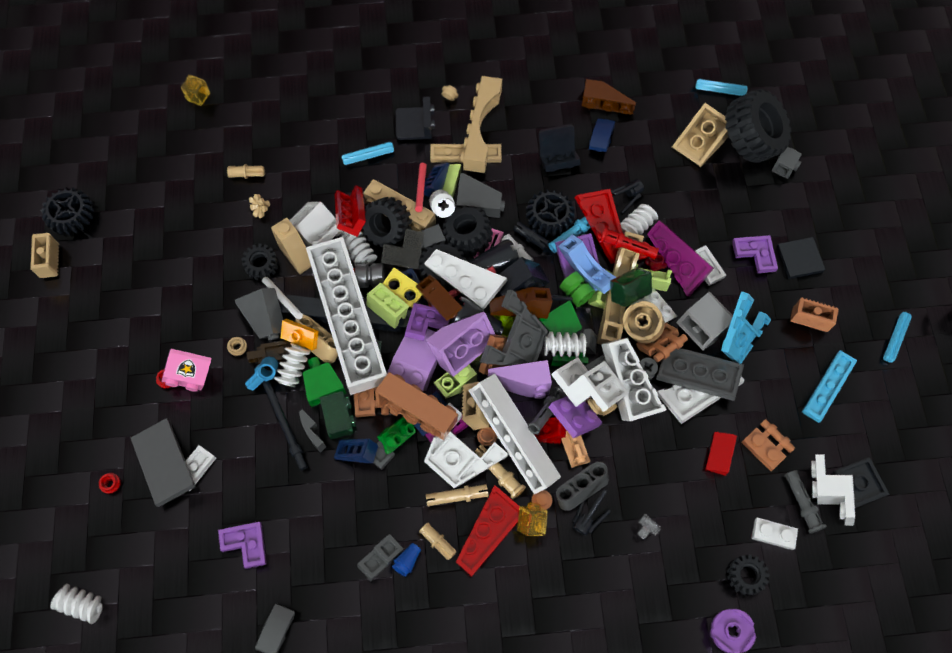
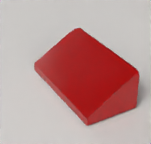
[705,432,737,476]

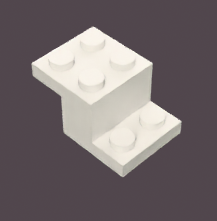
[289,202,346,247]
[551,357,629,412]
[811,454,855,526]

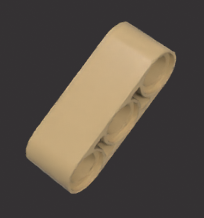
[295,315,338,364]

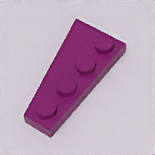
[647,220,714,296]

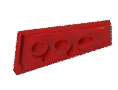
[575,189,622,264]
[456,485,526,577]

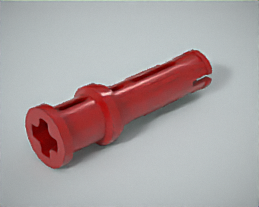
[599,226,659,259]

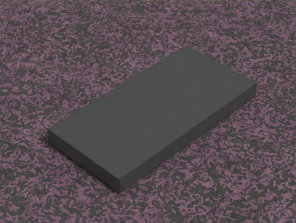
[656,348,744,401]
[131,418,196,507]

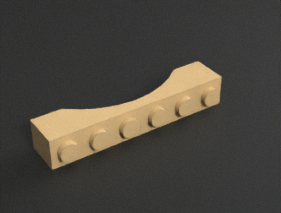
[461,76,502,173]
[596,231,644,345]

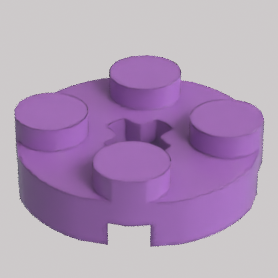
[710,609,756,653]

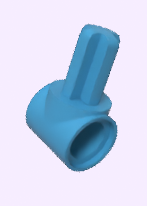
[245,356,279,391]

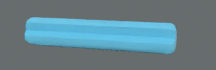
[696,79,748,96]
[342,142,394,165]
[883,312,912,363]

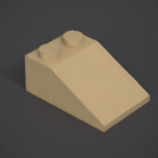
[672,103,728,167]

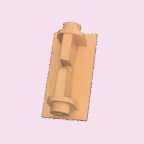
[561,430,590,468]

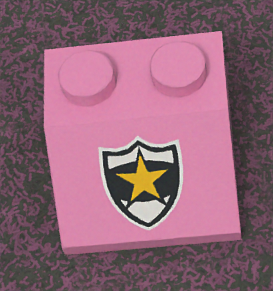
[161,349,211,391]

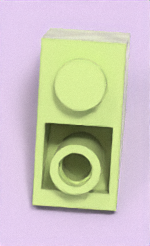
[434,365,477,398]

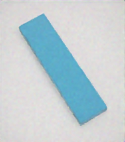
[802,350,857,423]

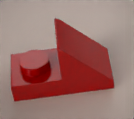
[534,417,566,444]

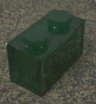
[610,267,652,307]
[320,391,356,439]

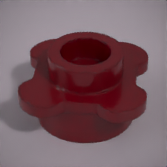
[645,254,667,271]

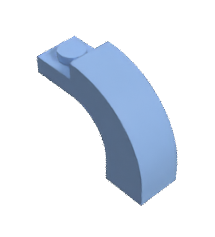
[558,234,618,294]

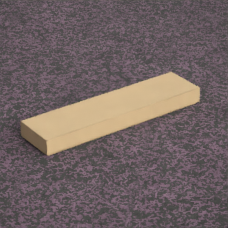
[430,144,501,163]

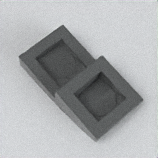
[299,410,326,453]
[357,534,403,581]
[255,604,295,653]

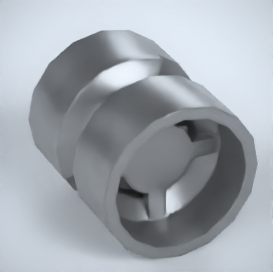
[355,263,384,288]

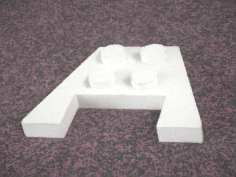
[424,403,509,488]

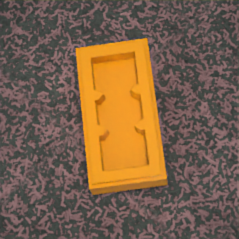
[280,319,318,351]

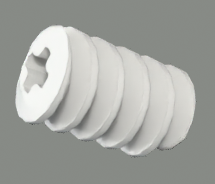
[429,190,455,217]
[620,204,658,235]
[340,231,377,266]
[544,331,586,358]
[274,343,310,387]
[50,584,103,624]

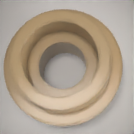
[442,85,458,101]
[227,337,247,356]

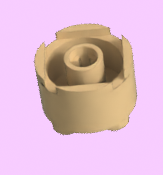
[623,301,665,343]

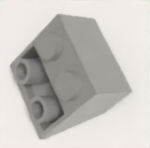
[676,292,733,350]

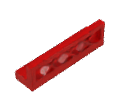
[335,185,366,237]

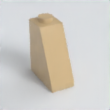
[271,218,311,275]

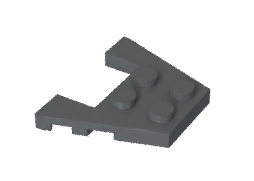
[480,290,548,366]

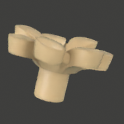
[249,194,270,218]

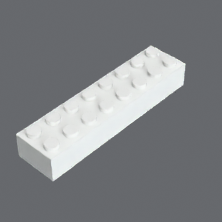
[306,237,387,395]

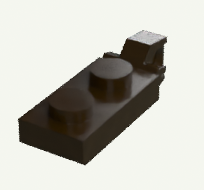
[247,340,292,364]

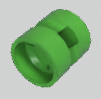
[560,271,595,307]

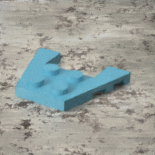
[721,292,771,364]

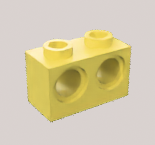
[383,268,422,309]

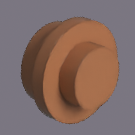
[477,427,497,446]
[532,490,552,510]

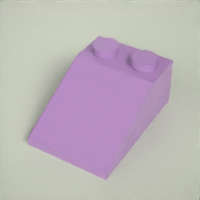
[426,312,496,377]
[387,329,438,391]
[487,360,552,399]

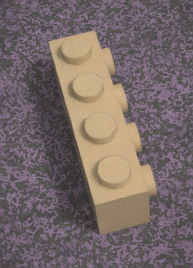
[363,179,436,233]

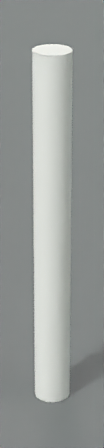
[262,277,303,320]

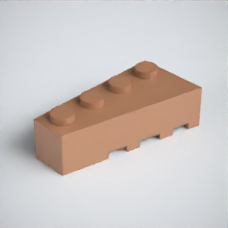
[375,372,458,440]

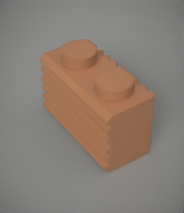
[790,297,839,332]

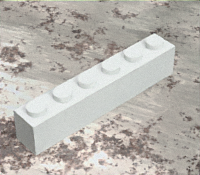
[468,374,561,495]

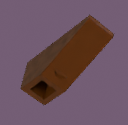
[582,79,636,114]
[415,275,462,321]
[489,287,552,319]

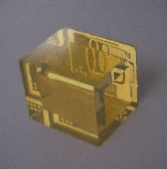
[181,74,210,106]
[517,503,548,536]

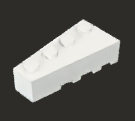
[601,338,666,421]

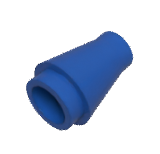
[392,543,421,576]

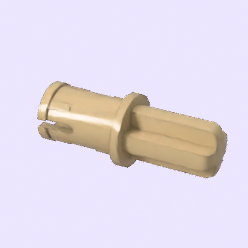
[227,164,265,179]
[419,522,456,560]

